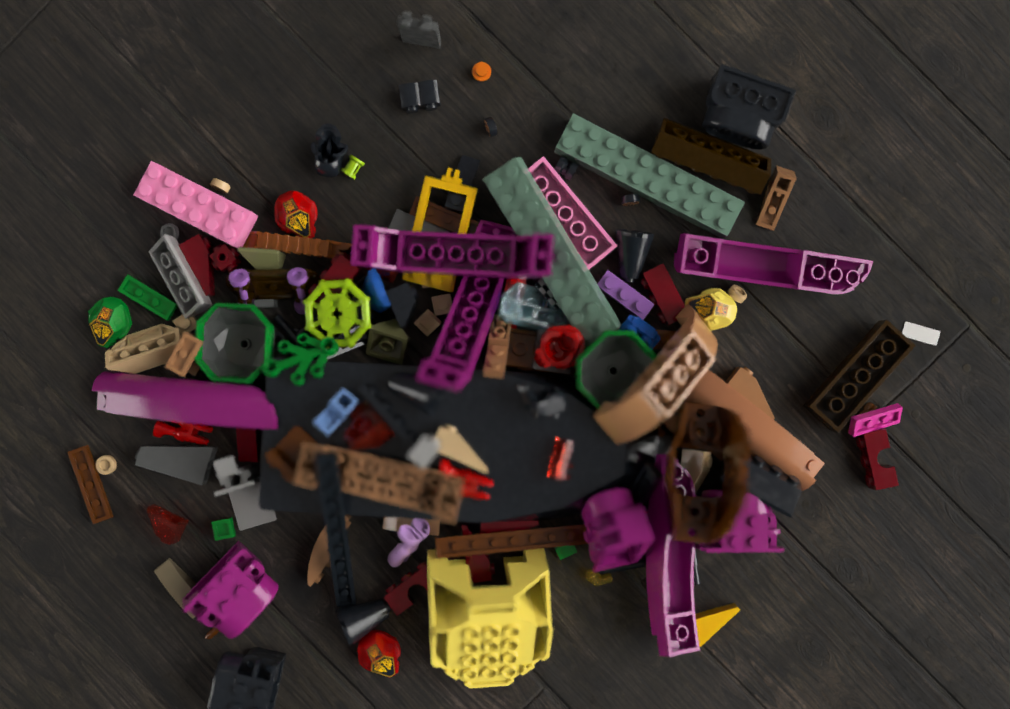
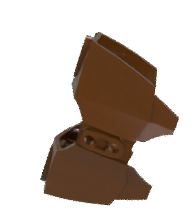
[663,402,751,544]

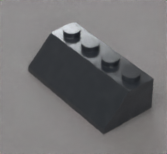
[720,454,802,518]

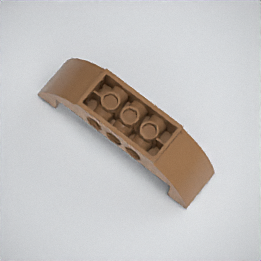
[592,304,718,444]
[294,443,464,523]

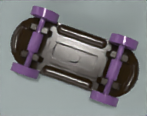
[226,268,321,314]

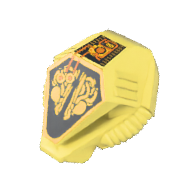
[684,288,737,331]

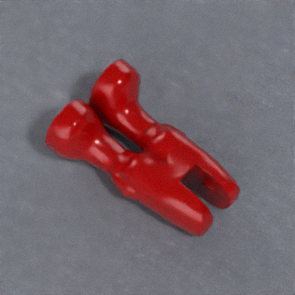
[153,420,213,445]
[434,458,494,500]

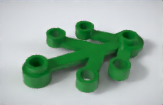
[262,333,339,386]

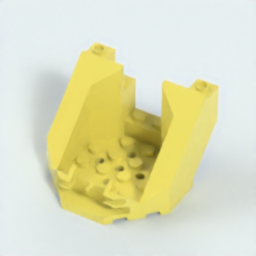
[427,548,553,688]

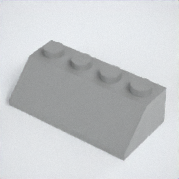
[149,234,212,319]

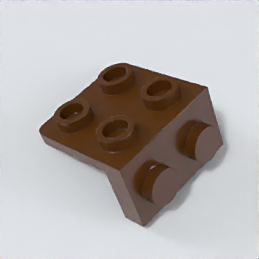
[264,426,318,483]

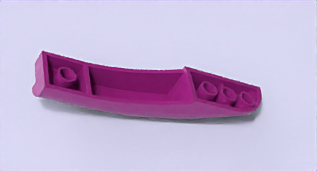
[674,234,873,294]
[92,371,277,429]
[646,454,700,657]

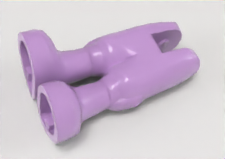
[388,519,430,567]

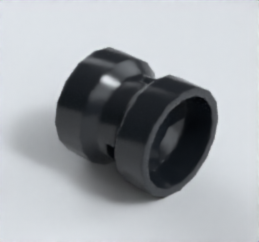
[554,155,579,181]

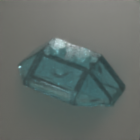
[499,282,567,331]

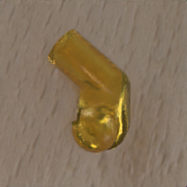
[585,569,613,586]

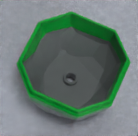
[194,303,275,384]
[576,331,657,409]

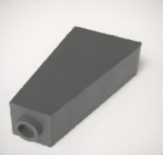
[135,445,218,485]

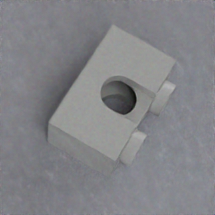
[408,434,442,470]

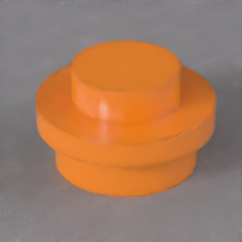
[472,62,491,82]

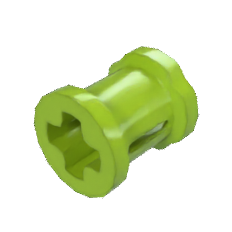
[340,154,365,180]

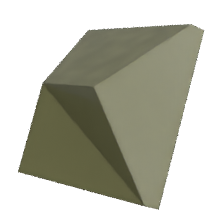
[238,247,286,270]
[366,319,411,365]

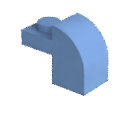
[312,388,359,437]

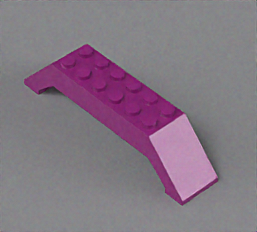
[417,219,517,391]
[351,225,554,279]

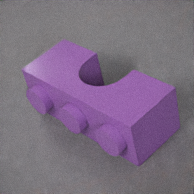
[597,270,655,320]

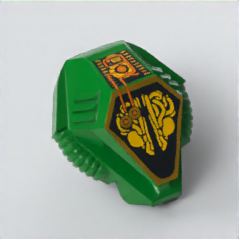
[88,297,132,349]

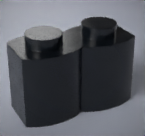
[399,80,441,114]

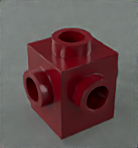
[209,244,242,273]

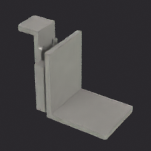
[214,456,277,531]

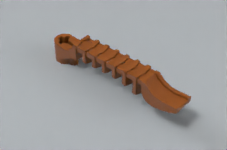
[229,231,352,259]

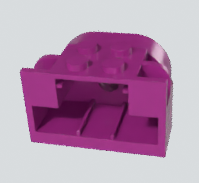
[582,488,654,573]
[695,489,784,552]
[182,540,278,639]

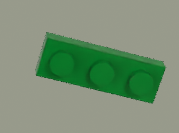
[118,274,178,321]

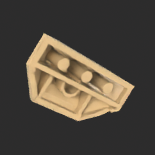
[105,324,181,374]

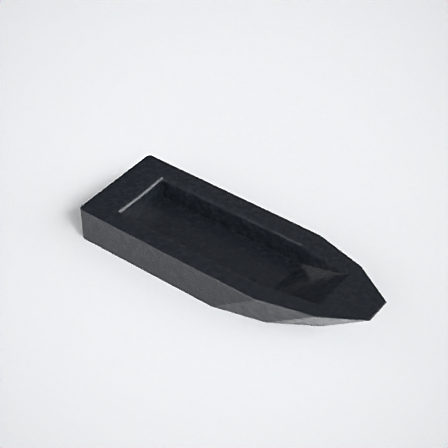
[259,358,686,523]

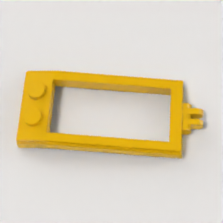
[402,168,478,292]

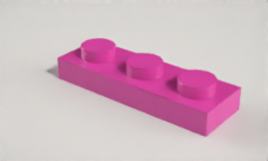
[849,403,903,437]

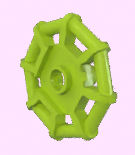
[303,278,372,349]

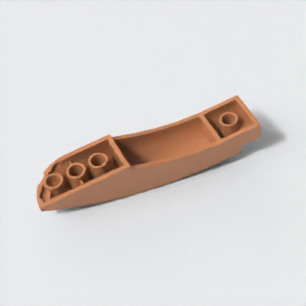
[683,369,825,491]

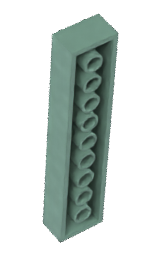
[555,113,745,239]
[483,157,621,347]

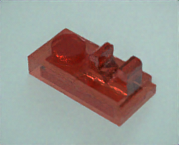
[547,437,574,481]

